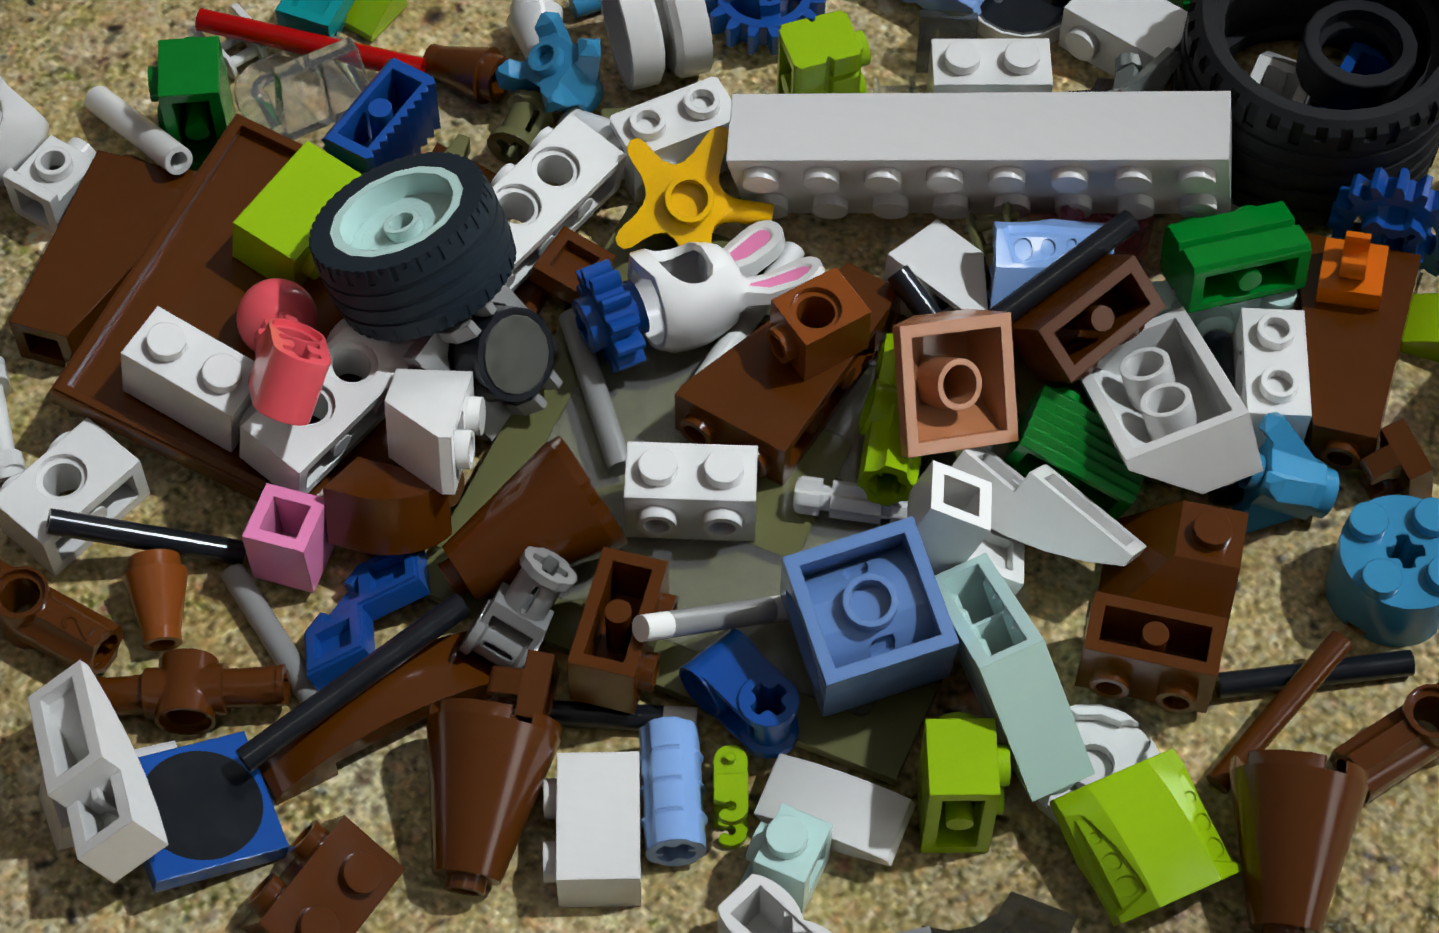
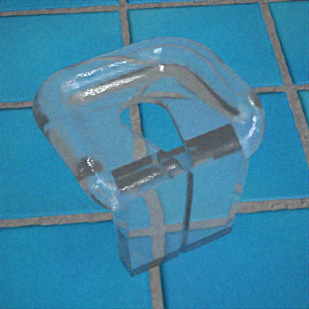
[234,36,377,140]

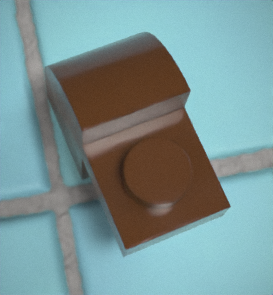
[323,456,465,555]

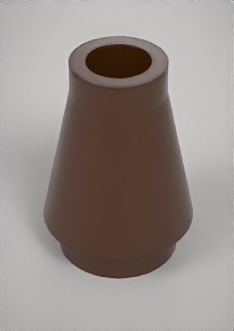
[423,44,510,105]

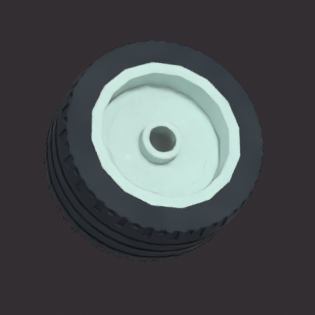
[309,152,516,342]

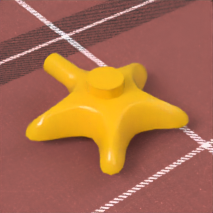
[616,126,774,249]

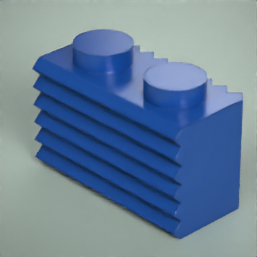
[321,58,441,173]

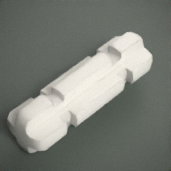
[793,476,908,524]

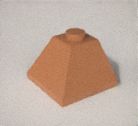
[893,309,1019,458]

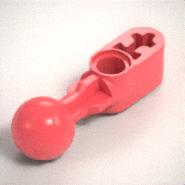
[236,278,331,426]

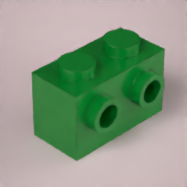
[148,36,236,170]

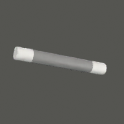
[632,595,788,642]

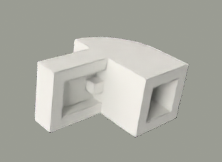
[907,460,1025,595]

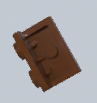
[240,815,406,933]

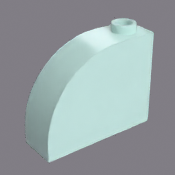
[935,553,1095,802]

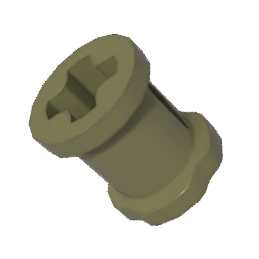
[487,89,558,165]

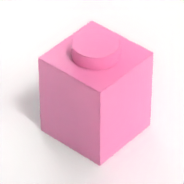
[242,483,335,593]

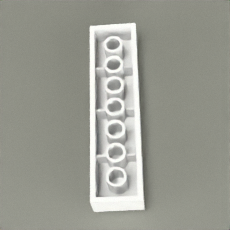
[726,91,1232,220]

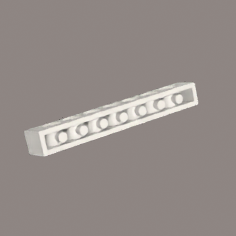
[239,113,627,493]

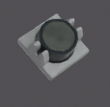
[403,284,563,441]

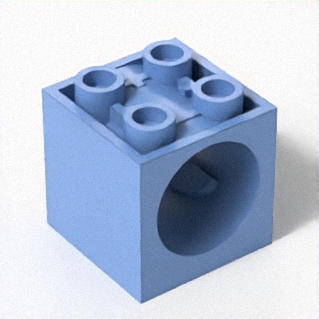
[780,516,959,718]

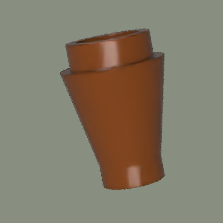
[122,549,189,651]

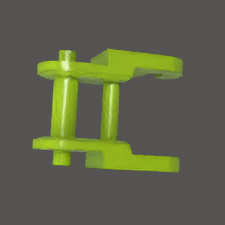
[713,744,748,850]

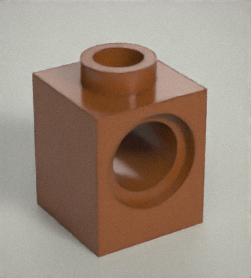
[766,267,872,381]

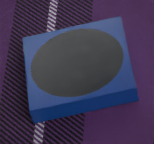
[138,731,289,893]

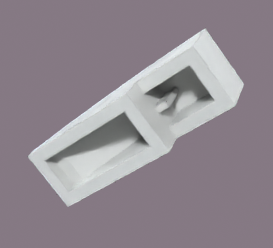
[951,446,1147,566]
[27,660,169,883]

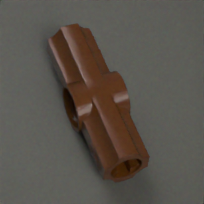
[0,560,124,675]
[1329,682,1439,803]

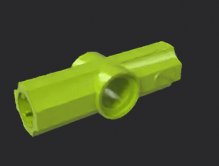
[857,333,921,507]

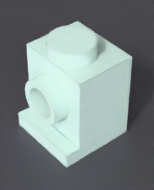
[739,803,833,915]

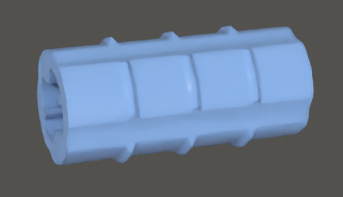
[639,716,708,866]

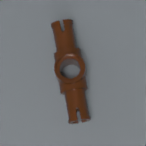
[96,648,291,735]

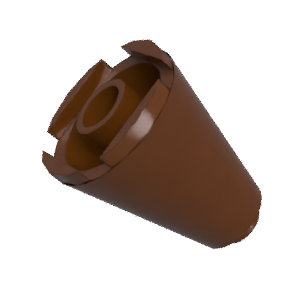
[438,436,628,602]
[426,698,563,896]
[1229,749,1368,933]

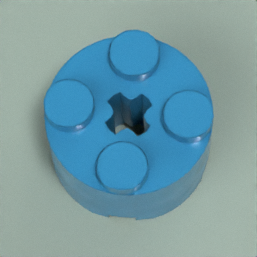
[1325,495,1439,647]

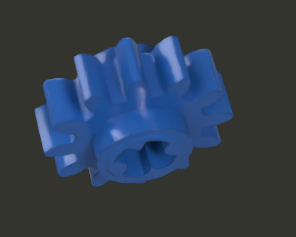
[572,259,650,373]

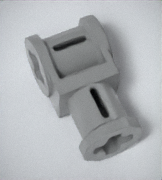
[458,546,577,669]

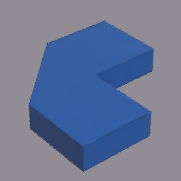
[304,550,431,691]

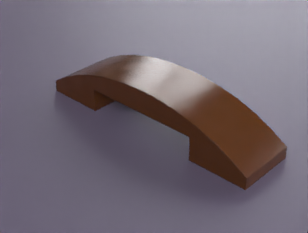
[258,631,497,805]

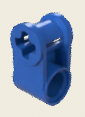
[679,628,799,759]

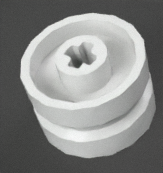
[600,0,713,91]

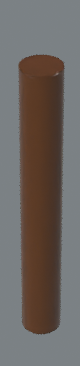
[1206,630,1353,794]

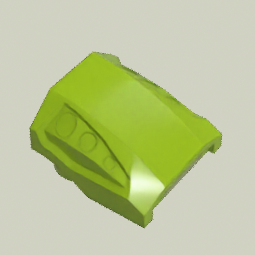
[1049,748,1243,927]

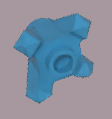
[495,11,604,113]
[1232,412,1339,533]

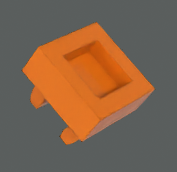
[1316,230,1389,311]

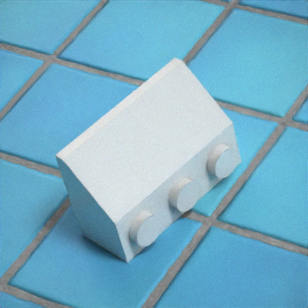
[1079,307,1264,494]

